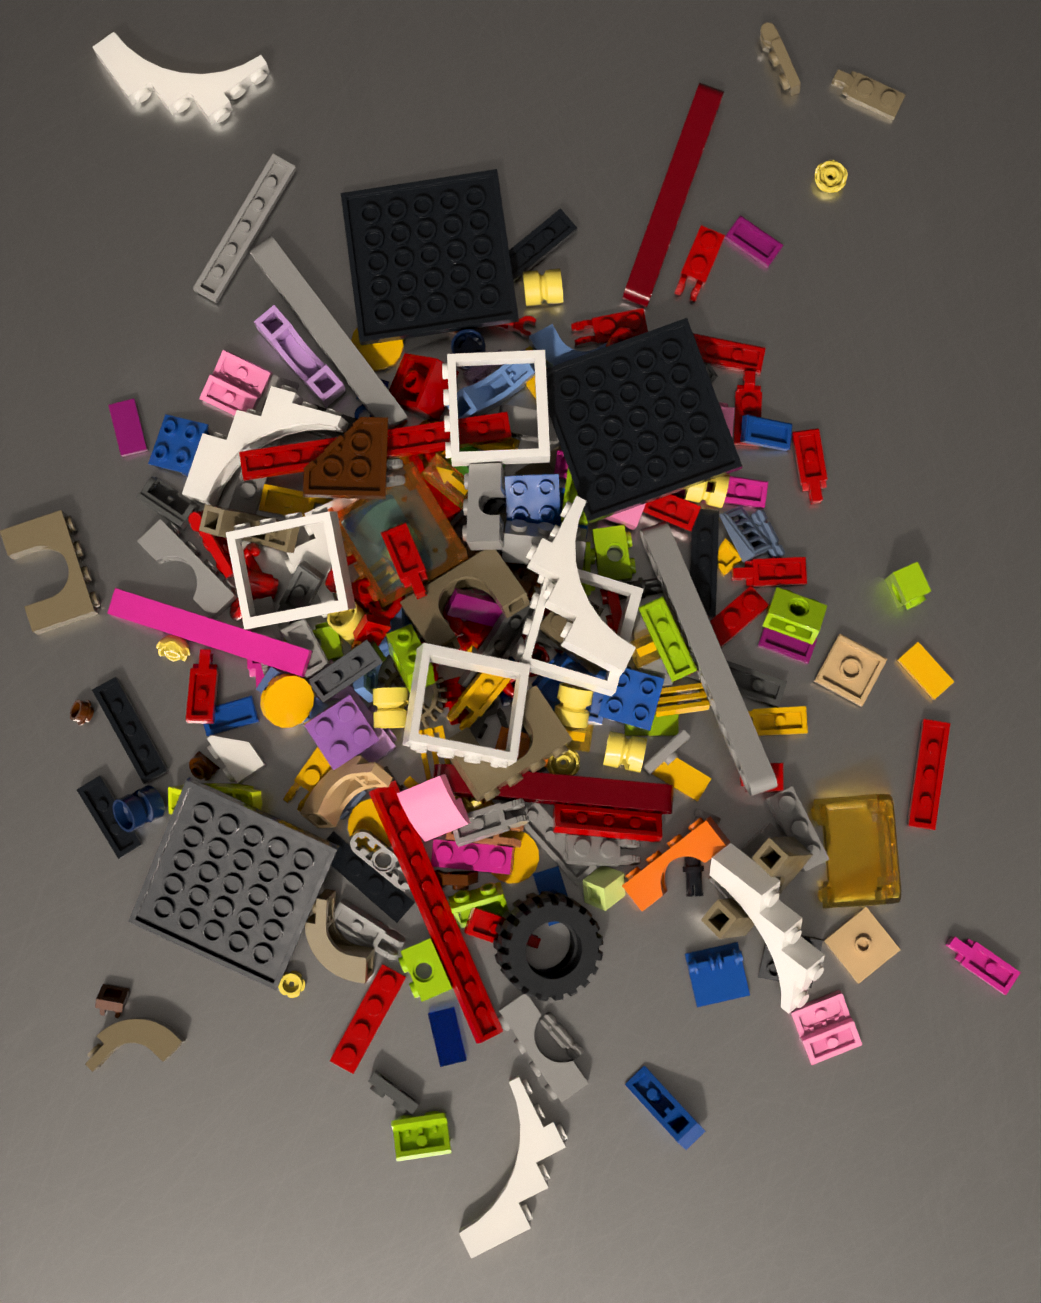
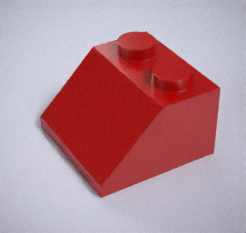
[389,353,459,421]

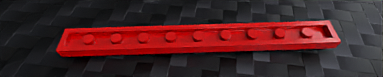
[239,412,512,481]
[369,780,503,1044]

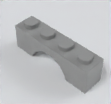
[137,519,237,620]
[498,993,589,1103]

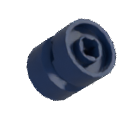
[451,329,486,372]
[112,785,165,832]

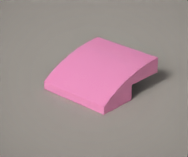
[199,350,273,416]
[397,774,471,842]
[790,990,862,1065]

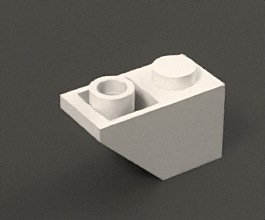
[207,735,267,784]

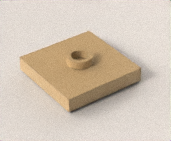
[814,634,887,707]
[823,907,901,984]

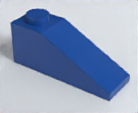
[625,1065,706,1150]

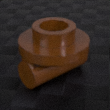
[189,751,220,781]

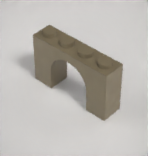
[0,510,101,635]
[400,550,530,650]
[447,685,572,802]
[701,836,813,939]

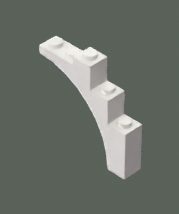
[92,32,270,125]
[182,385,349,506]
[284,470,393,618]
[526,496,636,676]
[710,843,825,1013]
[459,1075,568,1258]

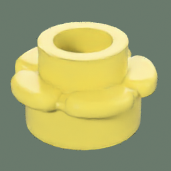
[278,971,305,998]

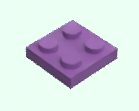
[303,694,379,770]

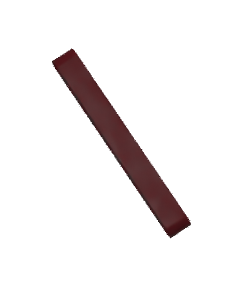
[622,82,724,307]
[433,764,674,815]

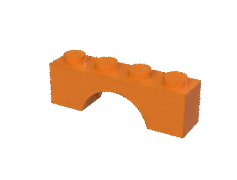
[622,816,730,911]

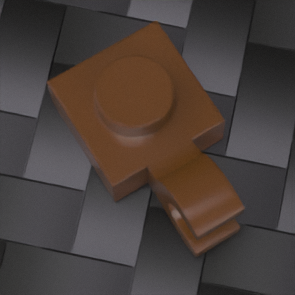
[434,870,478,890]

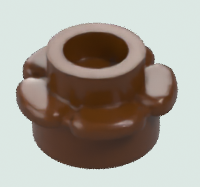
[70,700,94,725]

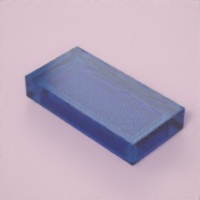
[428,1006,467,1067]

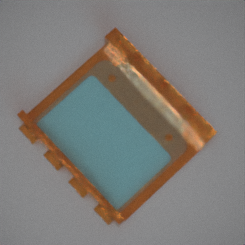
[328,462,468,607]

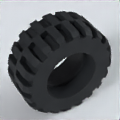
[493,891,603,1001]

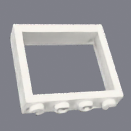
[442,350,550,467]
[226,507,356,630]
[515,569,643,696]
[402,643,530,768]

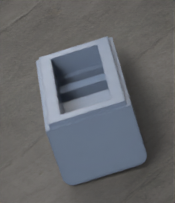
[719,505,772,563]

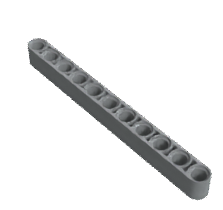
[640,521,777,796]

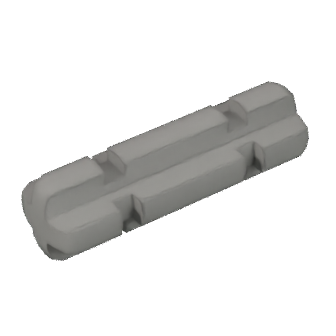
[540,1012,583,1060]

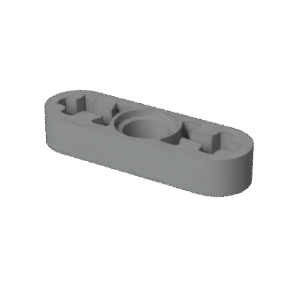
[350,829,409,890]

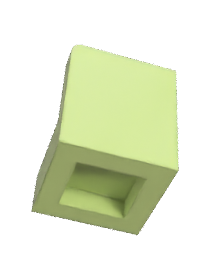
[583,866,625,911]

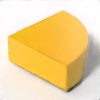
[717,539,742,577]

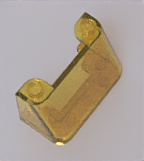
[811,794,901,909]

